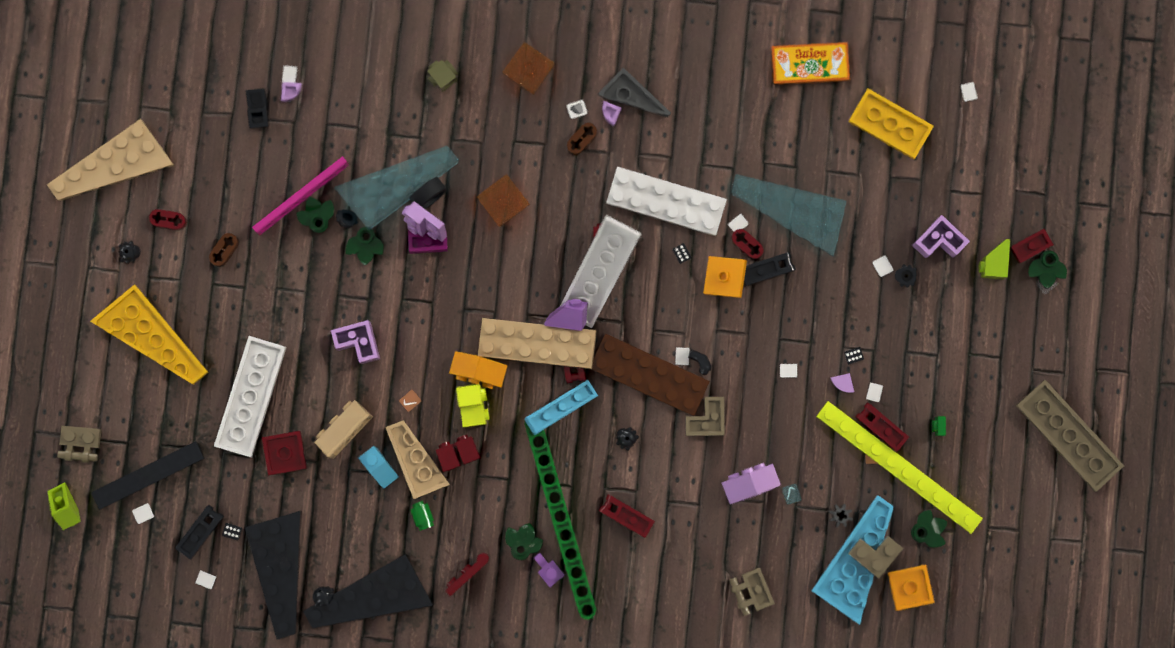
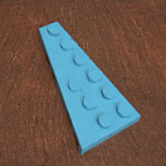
[811,495,894,625]

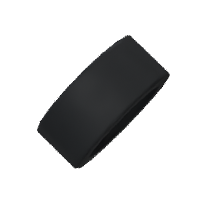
[410,177,447,209]

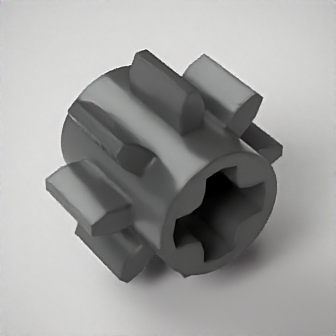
[829,504,853,527]

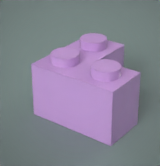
[912,215,970,258]
[331,320,380,364]
[722,463,781,504]

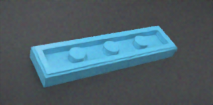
[524,380,598,435]

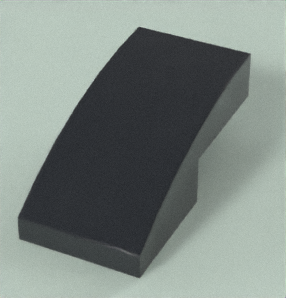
[245,88,269,128]

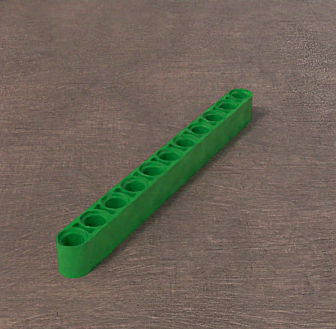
[525,421,596,619]

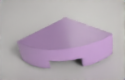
[281,82,302,102]
[602,101,621,126]
[830,373,854,393]

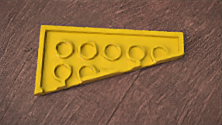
[90,284,208,385]

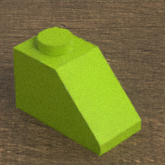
[978,239,1010,280]
[47,482,81,530]

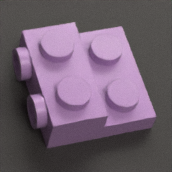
[402,202,447,242]

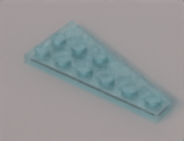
[334,146,459,230]
[731,174,847,257]

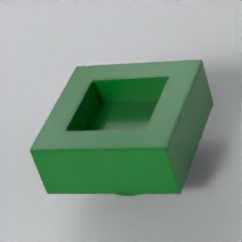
[932,416,946,436]

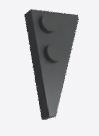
[598,68,671,118]

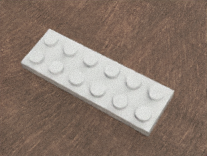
[606,167,727,236]
[560,215,641,328]
[214,336,287,457]

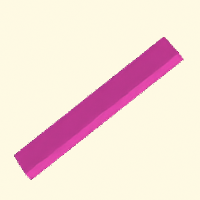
[252,156,349,235]

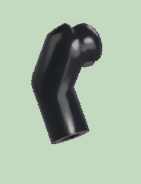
[688,349,712,375]

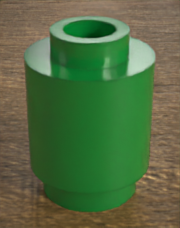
[410,501,434,531]

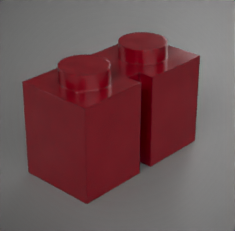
[436,434,481,472]

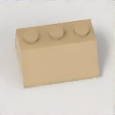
[315,400,373,459]

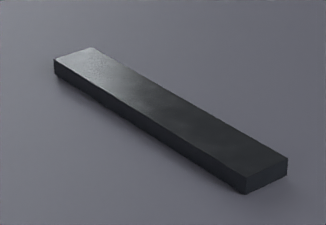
[91,441,205,510]

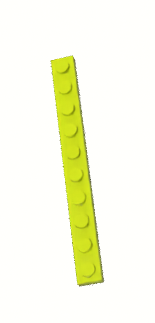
[816,401,983,534]

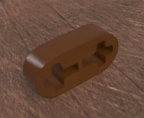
[567,123,597,155]
[209,233,239,267]

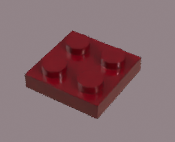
[262,431,307,476]

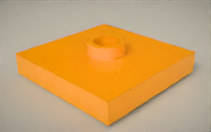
[703,256,747,298]
[887,565,934,611]

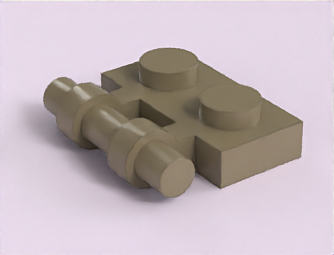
[58,426,102,463]
[729,567,775,616]

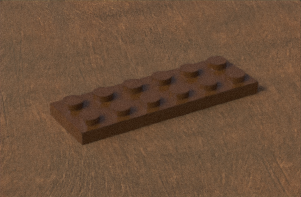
[591,333,710,416]

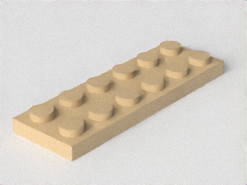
[478,318,597,369]

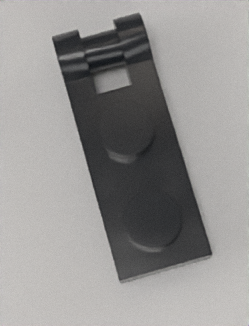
[744,252,796,287]
[175,505,224,560]

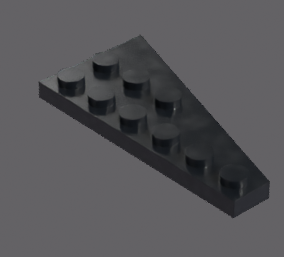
[245,511,301,639]
[303,554,433,628]

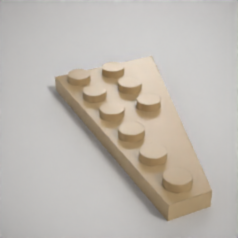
[47,119,174,201]

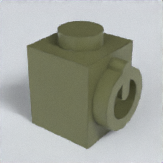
[427,60,458,92]

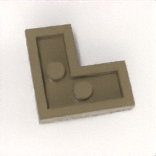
[685,397,725,436]
[848,536,903,579]

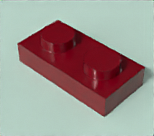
[1010,229,1054,264]

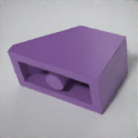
[545,299,587,331]

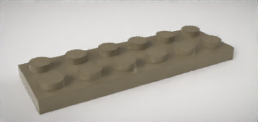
[1016,380,1124,492]

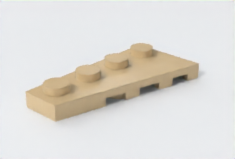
[385,420,450,499]

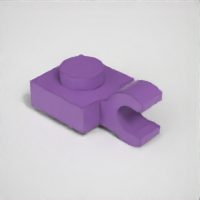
[534,553,565,587]

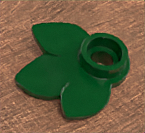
[297,197,334,233]
[345,227,384,265]
[1028,250,1067,289]
[911,510,948,548]
[505,523,543,561]

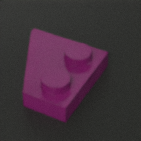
[408,230,448,254]

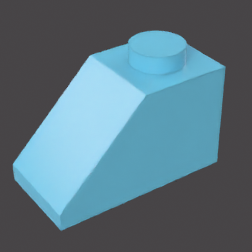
[359,446,399,489]

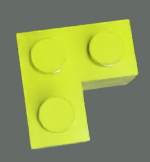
[456,384,490,428]

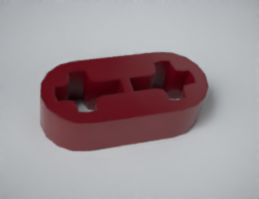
[149,209,187,230]
[731,229,763,259]

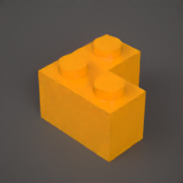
[449,351,508,389]

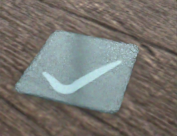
[782,484,801,505]

